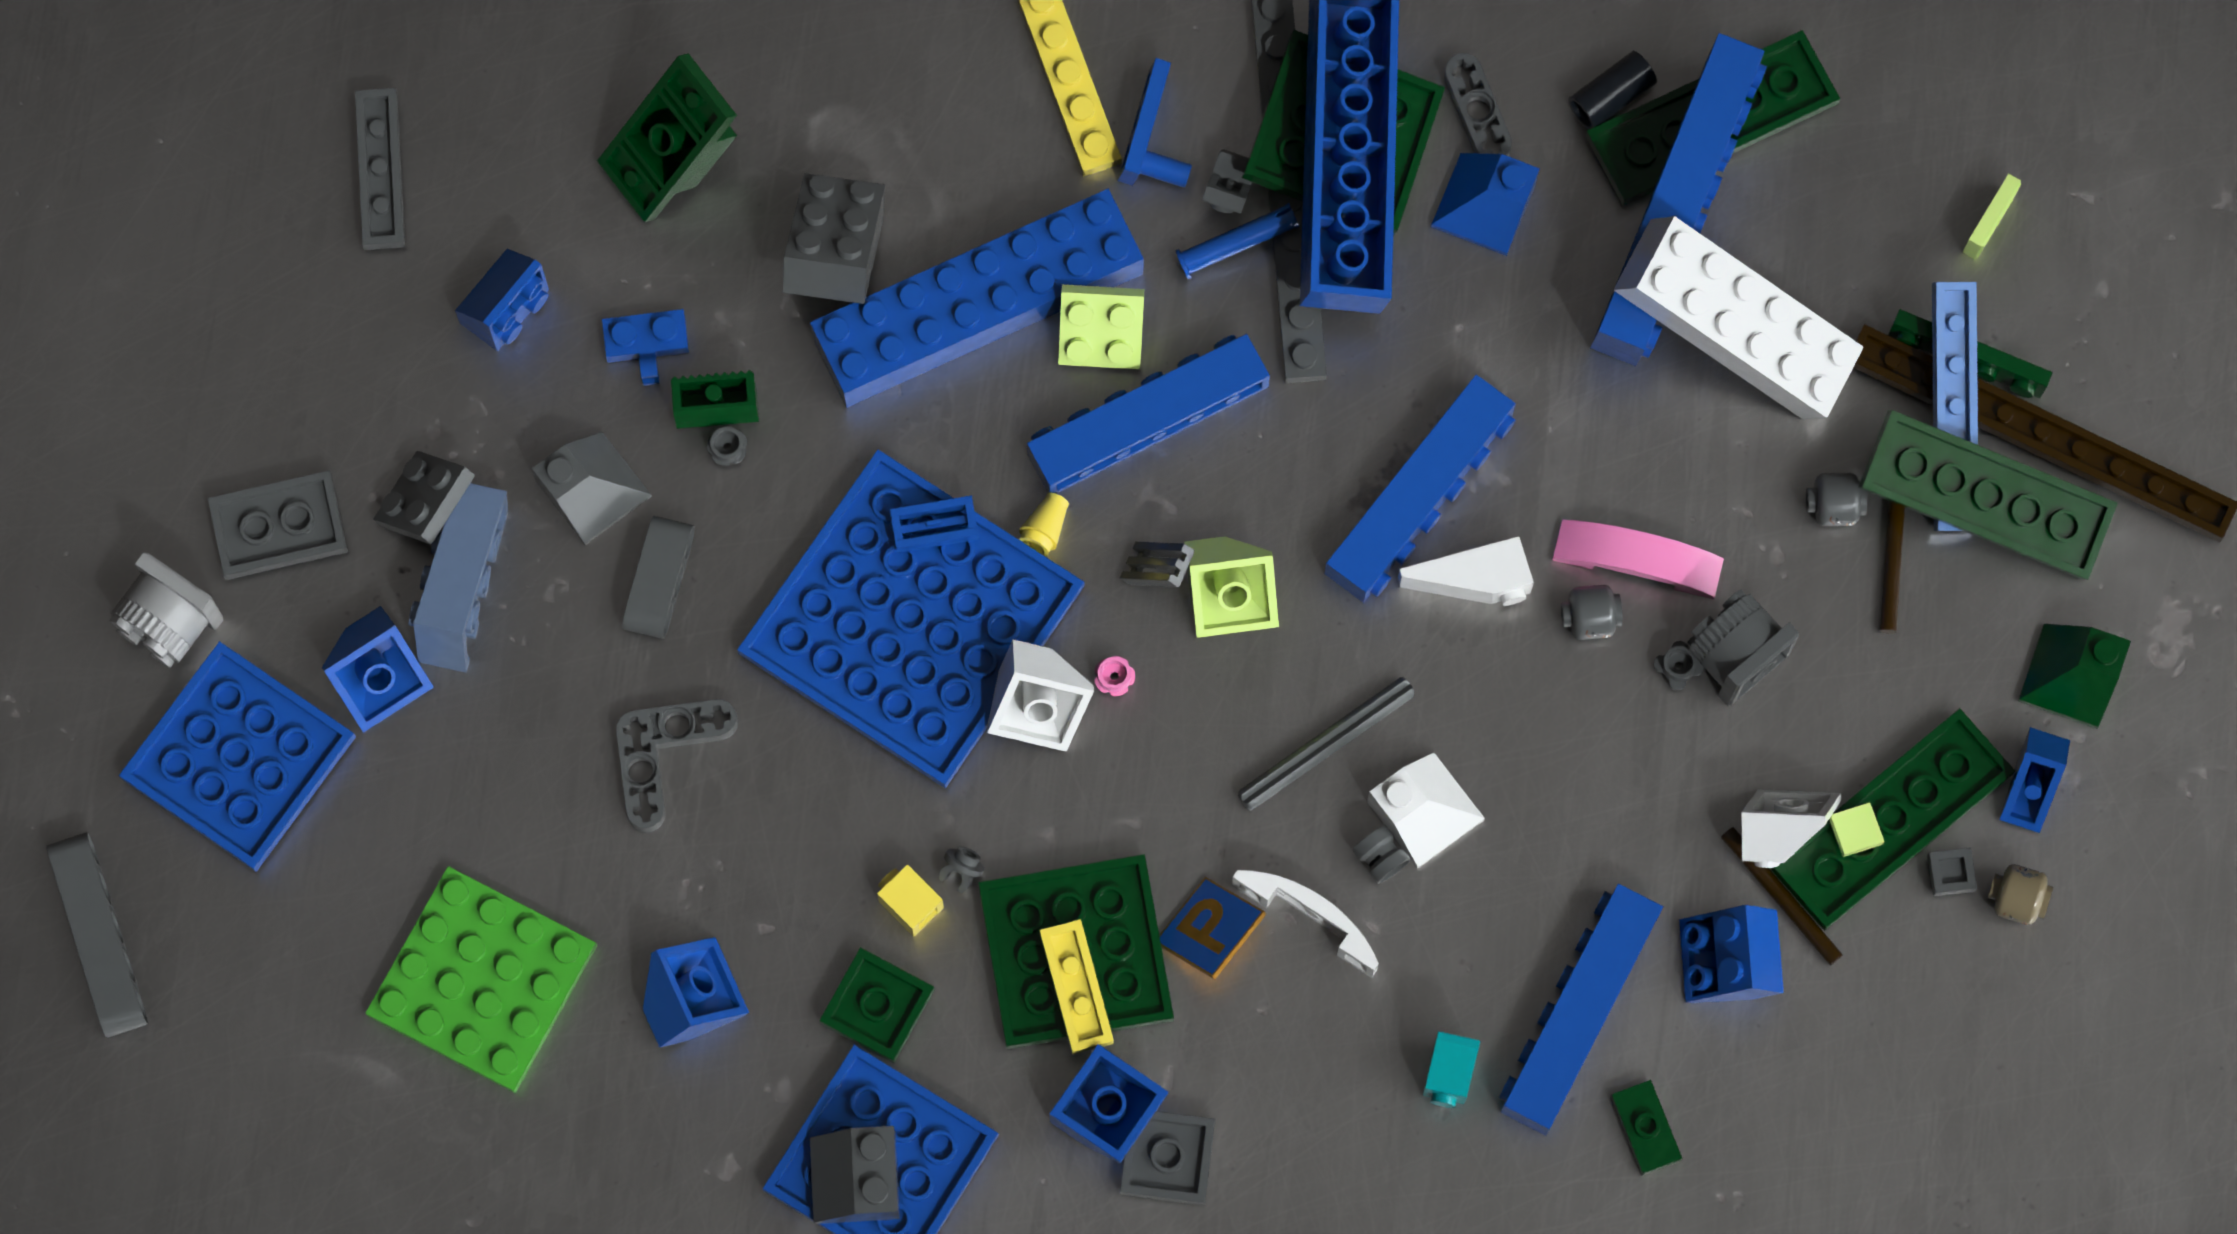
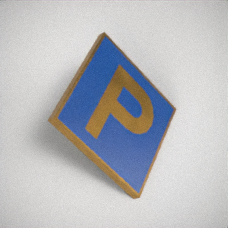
[1159,877,1266,980]

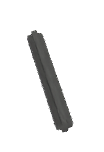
[1238,677,1415,811]

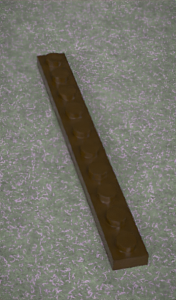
[1853,324,2237,543]

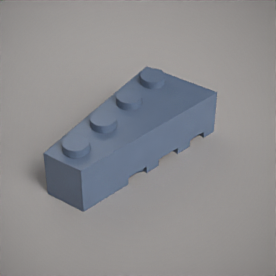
[409,483,508,673]

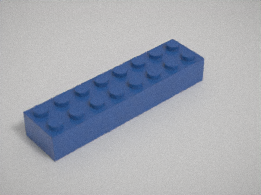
[1300,0,1399,314]
[1590,33,1767,366]
[810,188,1144,408]

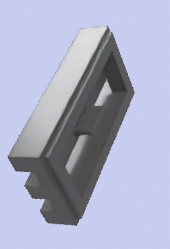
[1120,541,1194,588]

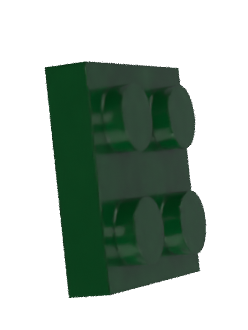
[819,947,935,1063]

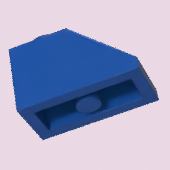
[2000,727,2070,833]

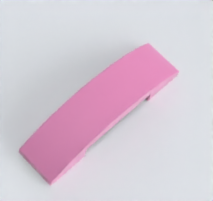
[1552,519,1724,599]

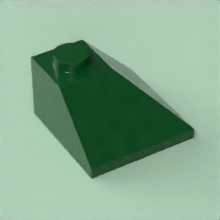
[2018,623,2131,729]

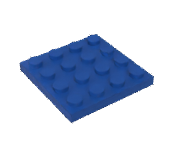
[119,641,356,872]
[763,1045,999,1234]

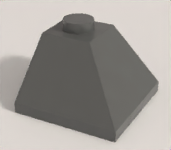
[531,432,652,545]

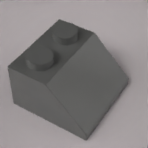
[810,1126,900,1224]

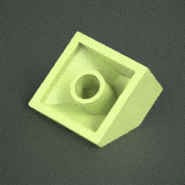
[1184,536,1279,638]

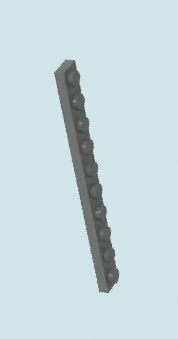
[1251,0,1327,383]

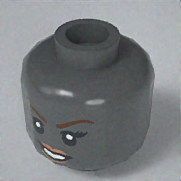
[1806,473,1868,527]
[1561,585,1623,640]

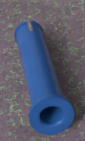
[1175,203,1299,279]

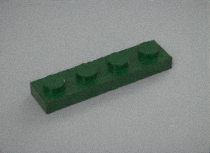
[1888,309,2053,399]

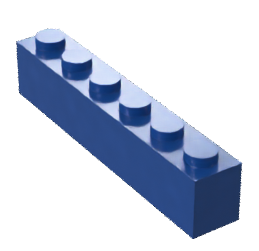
[1027,334,1270,494]
[1324,374,1516,603]
[1499,883,1664,1136]

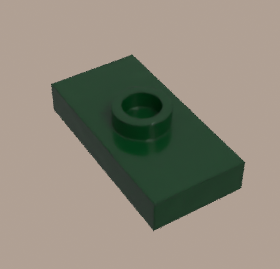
[1610,1080,1683,1175]

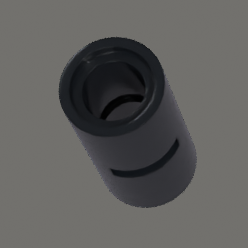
[1568,51,1657,130]

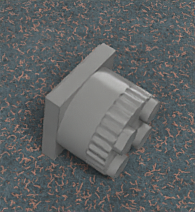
[109,552,224,668]

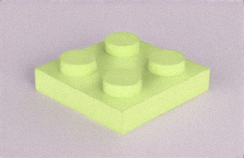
[1058,284,1145,369]

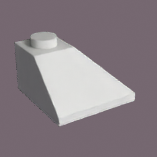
[987,640,1094,752]
[1367,753,1485,869]
[1741,789,1841,868]

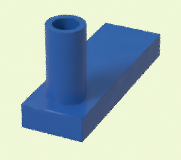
[1117,58,1192,188]

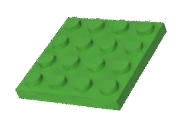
[365,866,597,1094]

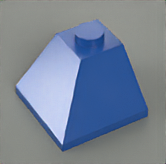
[1431,153,1540,256]
[322,606,434,733]
[643,937,749,1048]

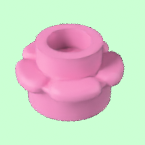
[1094,656,1135,696]

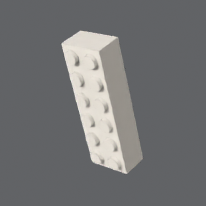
[1614,216,1864,419]

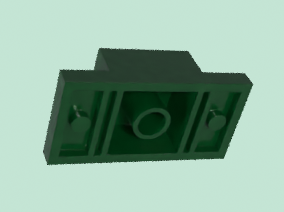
[597,53,737,222]

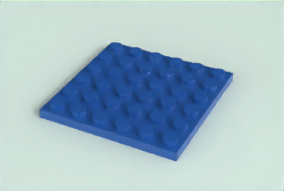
[737,450,1085,789]

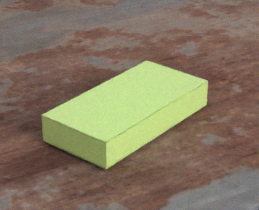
[1962,173,2021,260]

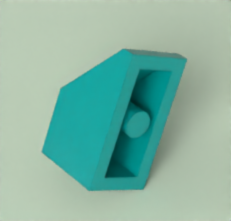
[1423,1031,1480,1108]

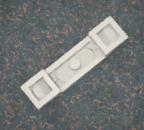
[1232,870,1379,978]

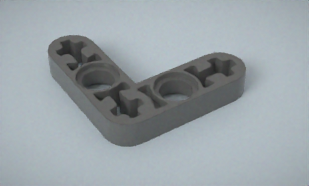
[616,699,738,833]

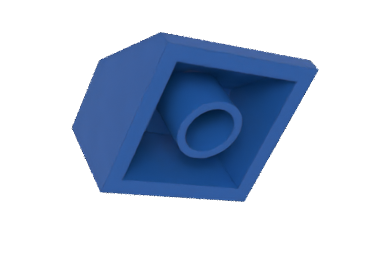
[1049,1044,1169,1163]

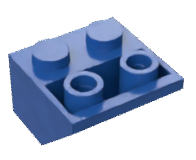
[455,248,549,352]
[1679,905,1784,1003]

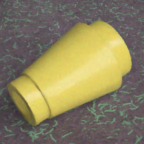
[1019,493,1069,556]

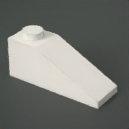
[1397,536,1534,606]

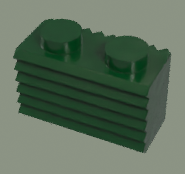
[671,370,759,429]

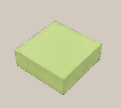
[1829,802,1884,857]

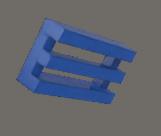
[890,495,979,553]

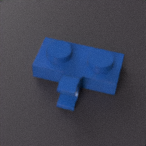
[602,309,689,386]

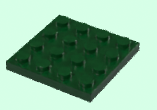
[1242,30,1445,236]
[978,854,1174,1049]

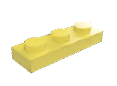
[1040,919,1114,1055]

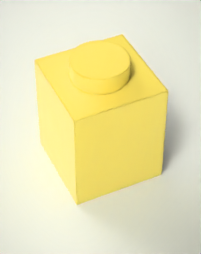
[877,864,944,937]

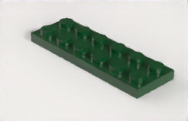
[1586,30,1841,205]
[1858,410,2118,580]
[1770,708,2016,931]

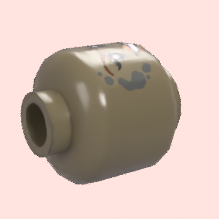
[1988,864,2054,925]

